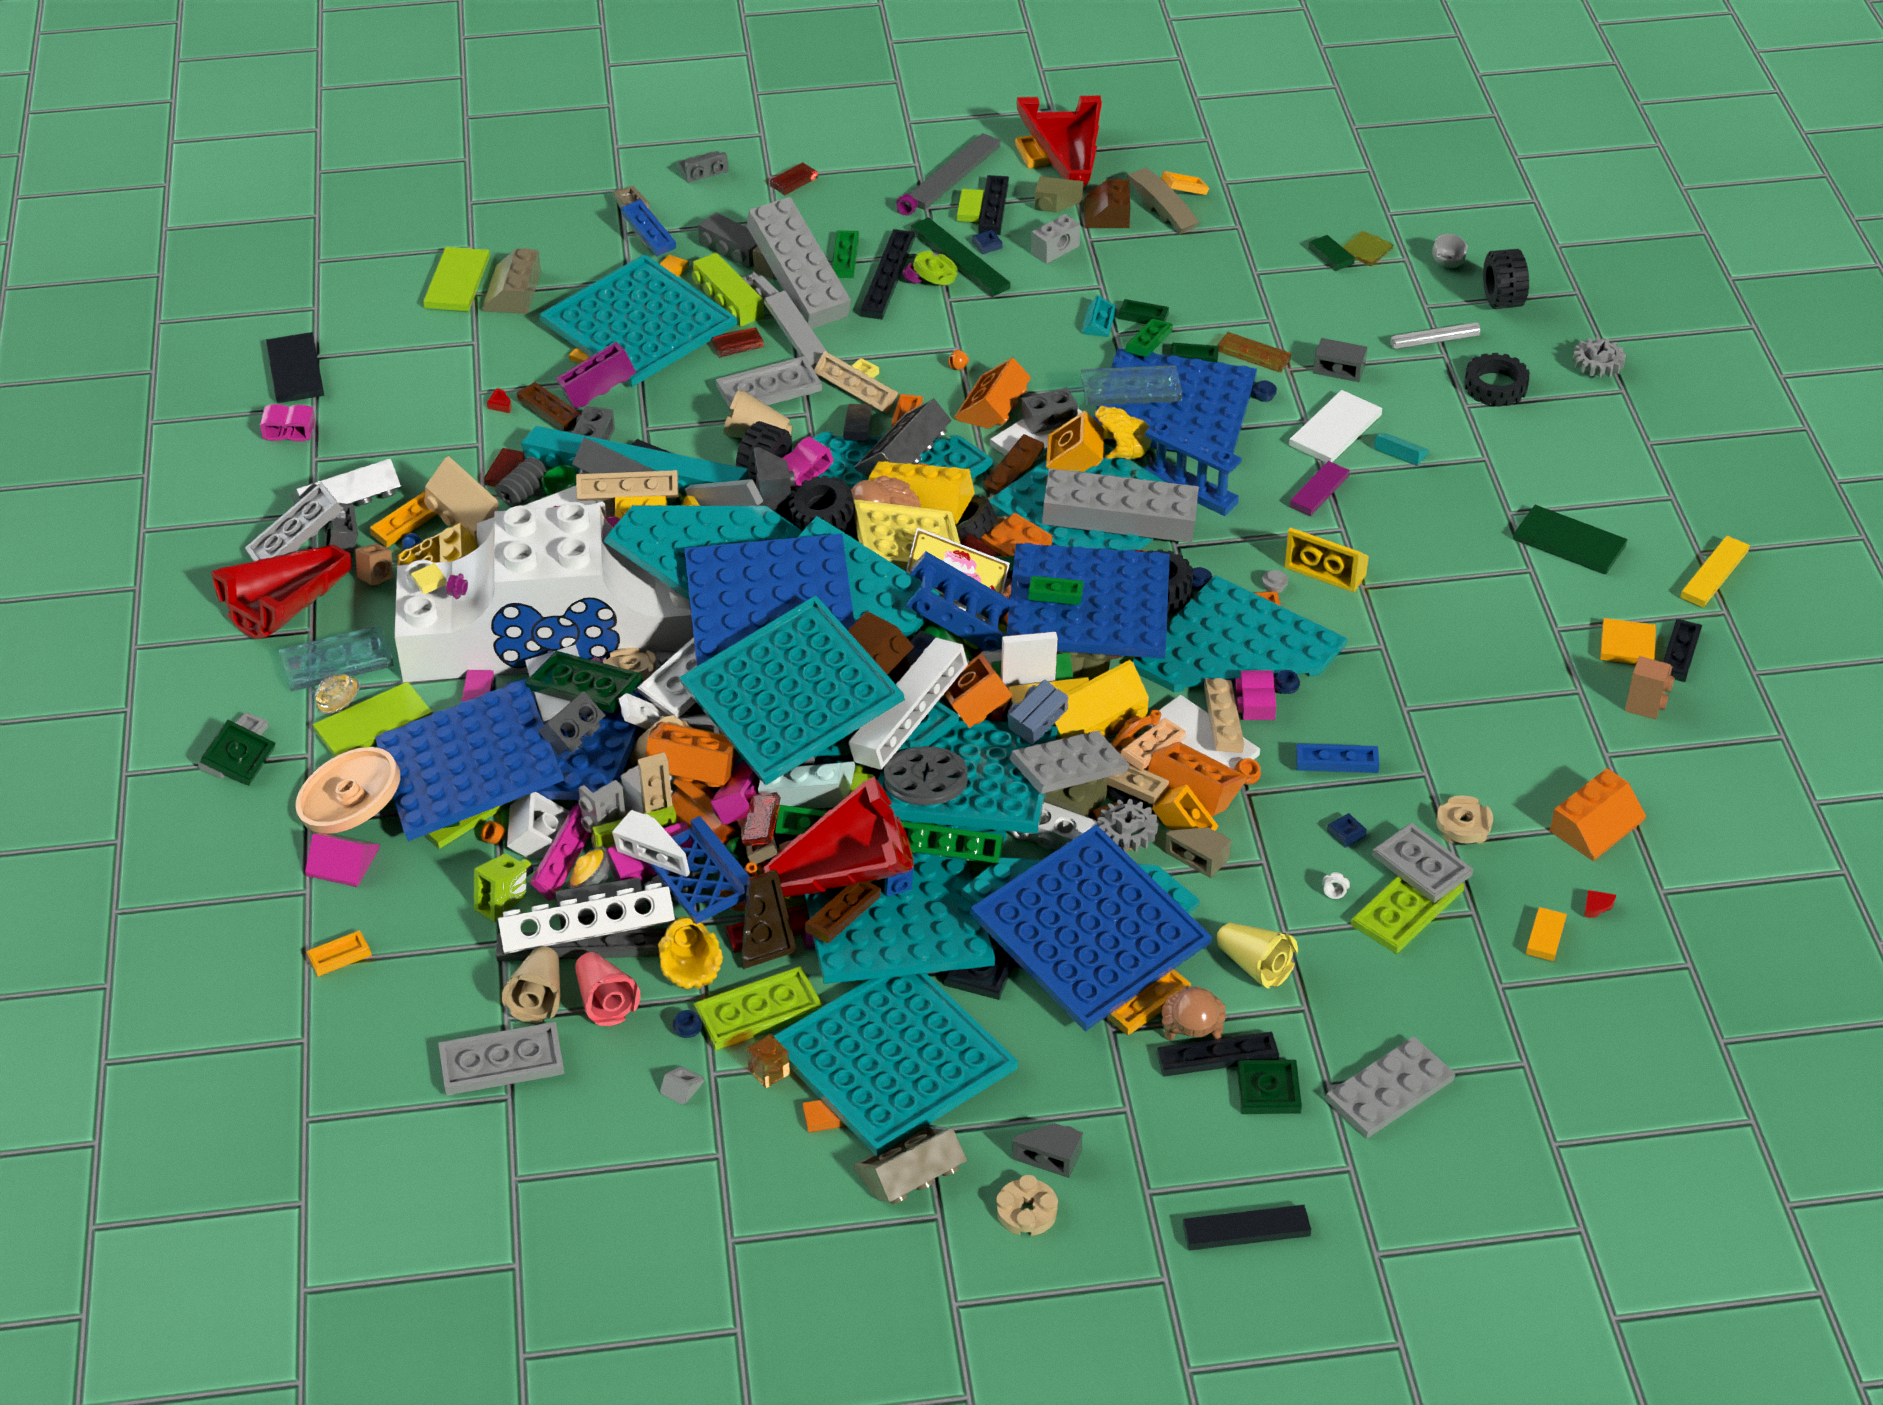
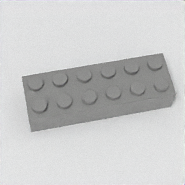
[747,197,851,329]
[1042,468,1199,543]

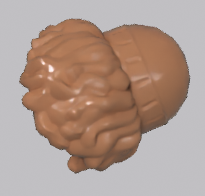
[851,475,921,507]
[1162,986,1226,1041]

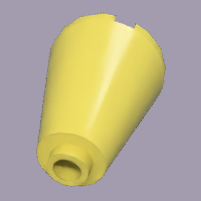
[1217,923,1298,989]

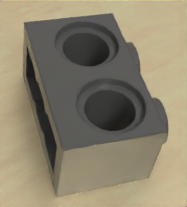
[1022,387,1078,434]
[570,406,615,440]
[323,503,358,558]
[538,691,605,755]

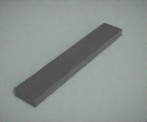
[910,133,1000,210]
[496,928,667,961]

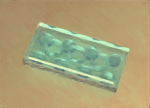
[1080,365,1183,406]
[279,625,394,692]

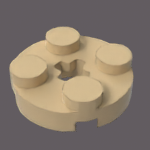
[603,647,656,682]
[1436,795,1493,843]
[996,1175,1058,1236]

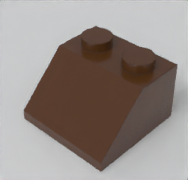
[1084,179,1130,228]
[848,611,914,674]

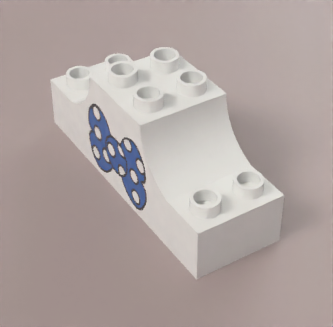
[395,502,694,682]

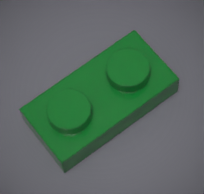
[1028,576,1084,605]

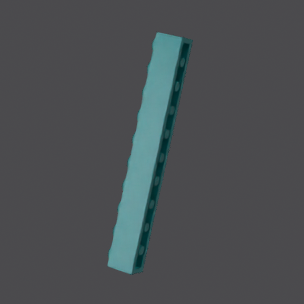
[521,426,750,495]

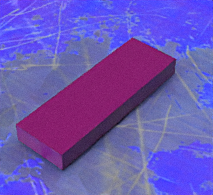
[1289,461,1350,516]

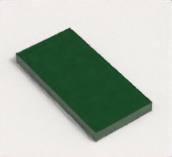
[1513,505,1628,574]
[525,651,643,713]

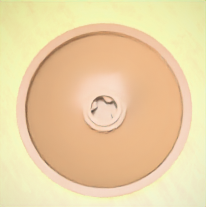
[296,747,401,834]

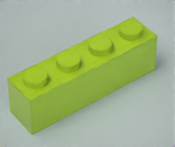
[692,253,764,327]

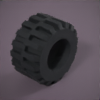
[1483,249,1529,309]
[736,421,792,485]
[789,476,855,534]
[1147,549,1193,615]

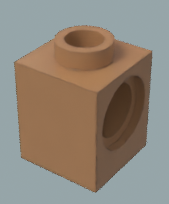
[355,543,393,585]

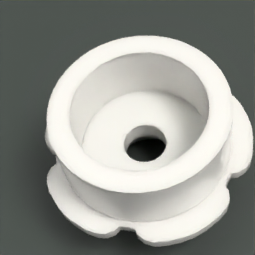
[1322,872,1350,899]

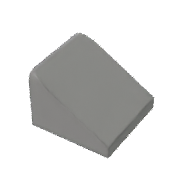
[660,1066,705,1105]

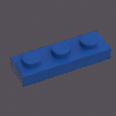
[621,199,676,257]
[1296,744,1379,773]

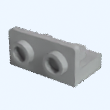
[578,780,626,833]

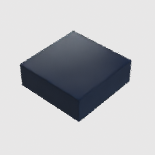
[972,230,1002,254]
[1327,813,1367,848]

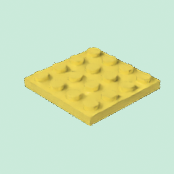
[854,499,960,571]

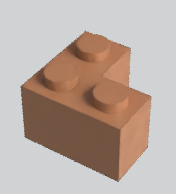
[1625,656,1675,719]

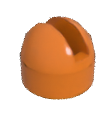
[948,350,969,370]
[481,821,506,844]

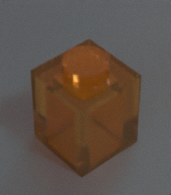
[747,1033,790,1088]

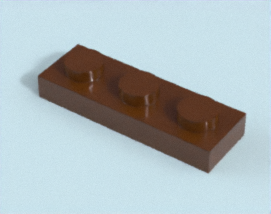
[517,382,581,431]
[983,434,1045,495]
[805,881,881,944]

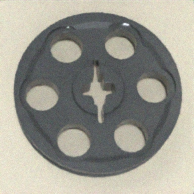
[884,746,968,805]

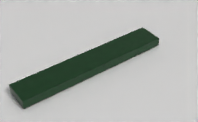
[911,217,1010,297]

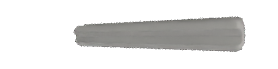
[1390,322,1481,349]

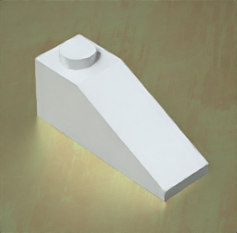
[612,810,690,877]

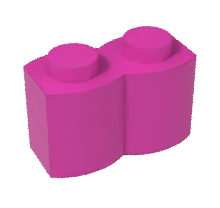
[260,404,315,441]
[782,436,834,488]
[1235,670,1276,720]

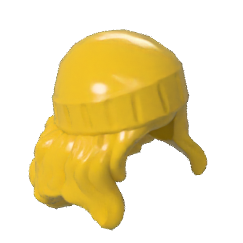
[1095,406,1152,459]
[658,917,723,989]

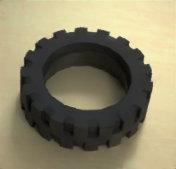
[1464,353,1530,407]
[955,495,997,545]

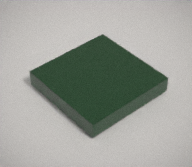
[201,719,276,786]
[1237,1060,1302,1114]

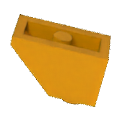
[1152,784,1219,831]

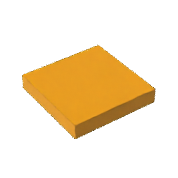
[1600,618,1656,665]

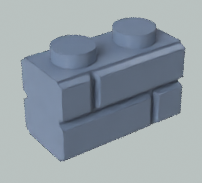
[1008,680,1068,745]

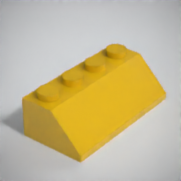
[868,461,975,524]
[1052,660,1149,740]

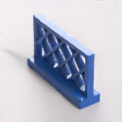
[649,816,750,924]

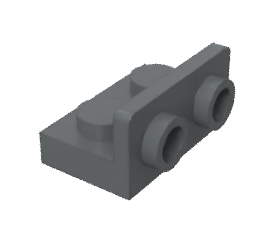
[678,151,728,183]

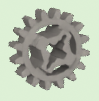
[1573,337,1626,378]
[1098,799,1158,853]

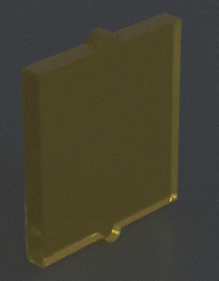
[1343,231,1394,267]

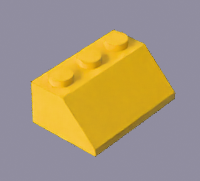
[1284,527,1369,593]

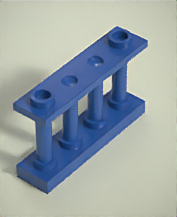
[1145,420,1242,516]
[906,551,1011,652]

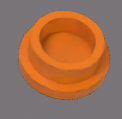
[1234,758,1261,785]

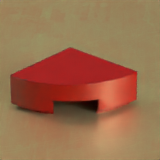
[487,388,512,413]
[1584,890,1616,918]

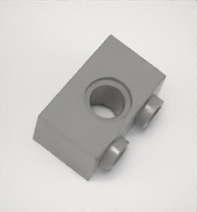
[1031,214,1080,264]

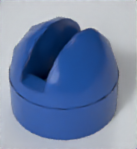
[402,533,422,551]

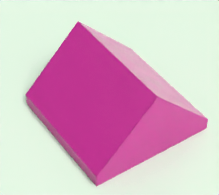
[305,833,380,887]

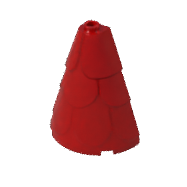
[1016,95,1102,187]
[211,545,352,639]
[764,777,913,897]

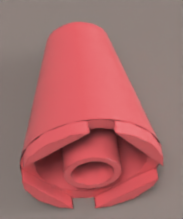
[575,952,641,1026]

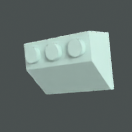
[758,762,855,812]

